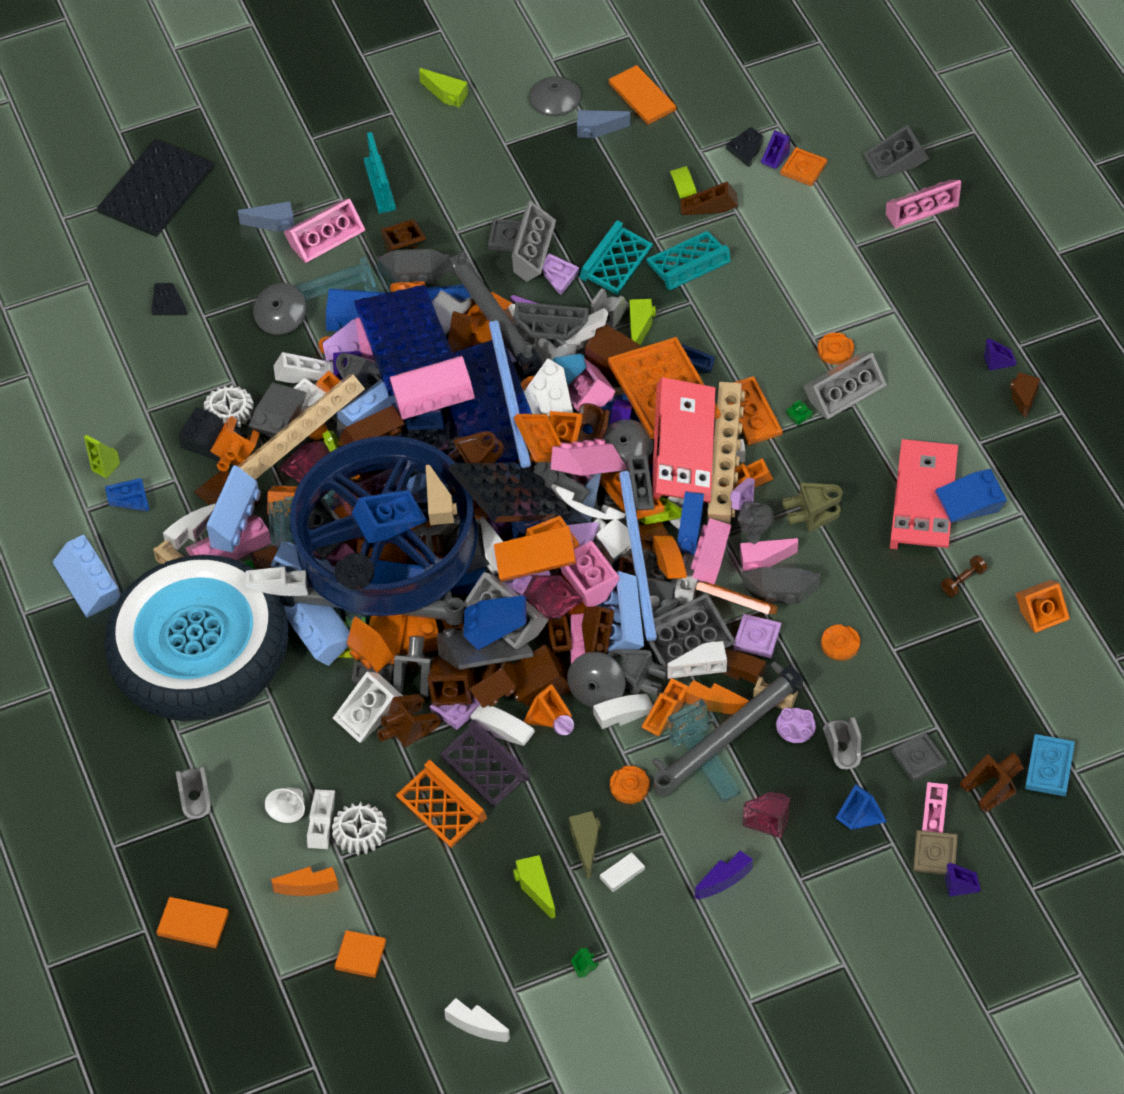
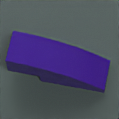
[695,850,753,900]

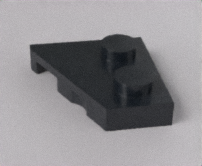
[726,127,763,167]
[152,283,187,315]

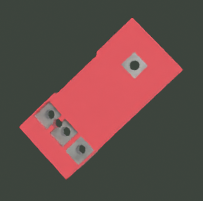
[652,378,715,503]
[890,439,958,549]

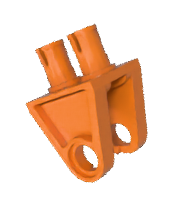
[210,416,260,471]

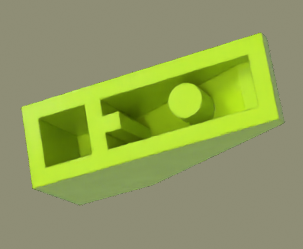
[419,68,468,108]
[630,299,656,345]
[84,435,120,479]
[513,855,555,919]

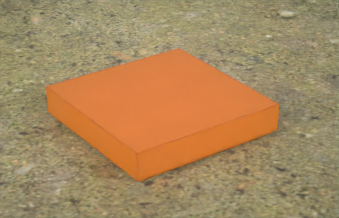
[780,147,827,186]
[335,930,386,978]

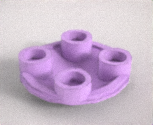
[776,708,816,743]

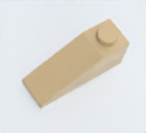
[426,465,457,525]

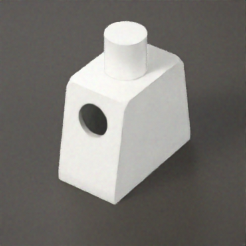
[593,518,631,565]

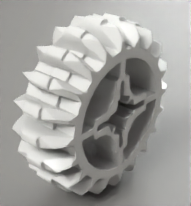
[204,385,254,428]
[332,801,387,855]

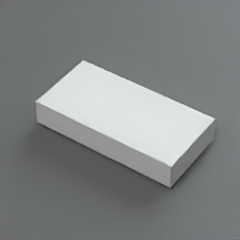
[600,852,645,892]

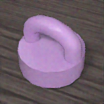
[553,715,574,736]

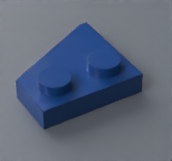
[105,478,149,511]

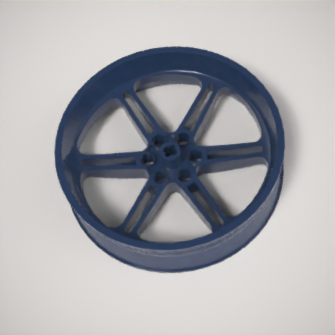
[290,436,478,616]

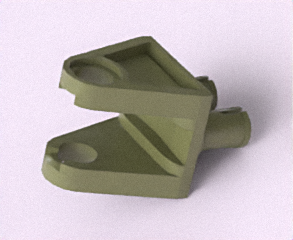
[782,483,842,532]

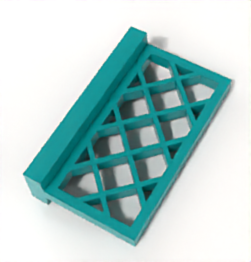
[363,132,396,213]
[580,220,653,295]
[647,231,731,291]

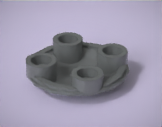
[652,598,680,618]

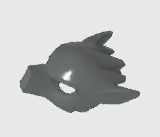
[738,501,774,544]

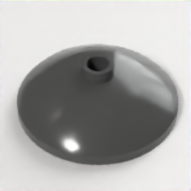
[530,76,581,117]
[253,283,307,336]
[602,419,654,473]
[567,652,626,708]

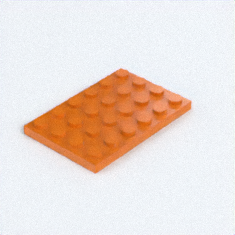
[608,337,721,439]

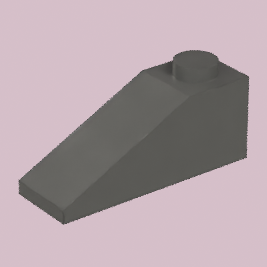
[626,455,654,511]

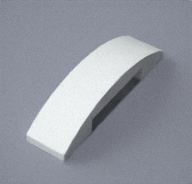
[551,484,626,519]

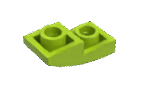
[670,166,697,198]

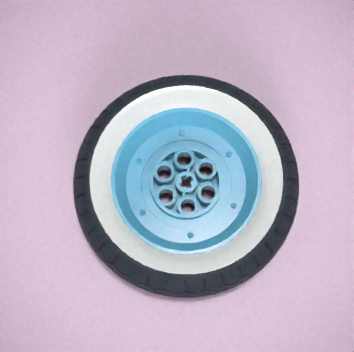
[104,555,288,721]

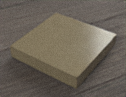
[913,830,958,875]

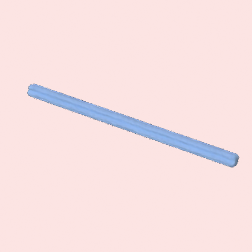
[489,320,531,468]
[619,471,657,641]

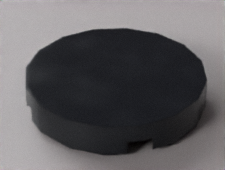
[335,553,375,590]

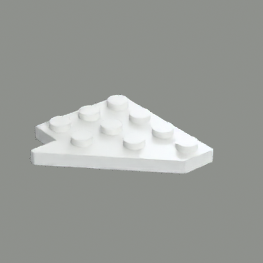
[506,359,573,422]

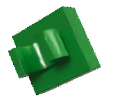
[786,400,813,426]
[571,948,599,978]

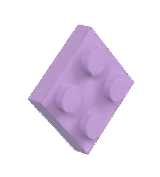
[733,614,781,658]

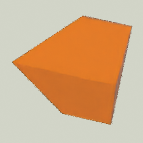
[523,684,572,727]

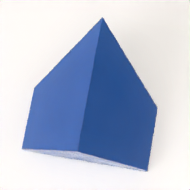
[836,784,887,830]

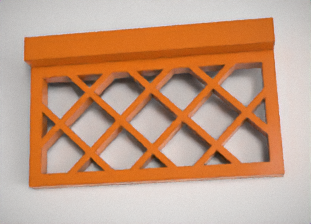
[396,760,487,848]

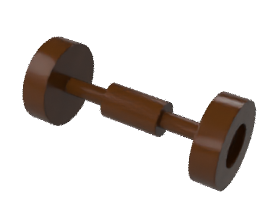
[941,555,987,597]

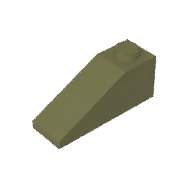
[569,811,601,878]

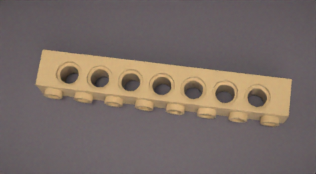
[238,374,365,479]
[708,382,745,524]

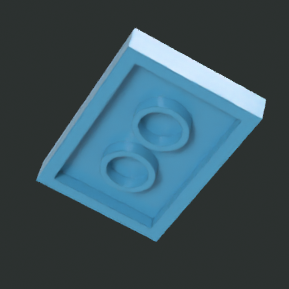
[1025,734,1075,797]

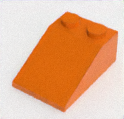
[399,616,438,654]

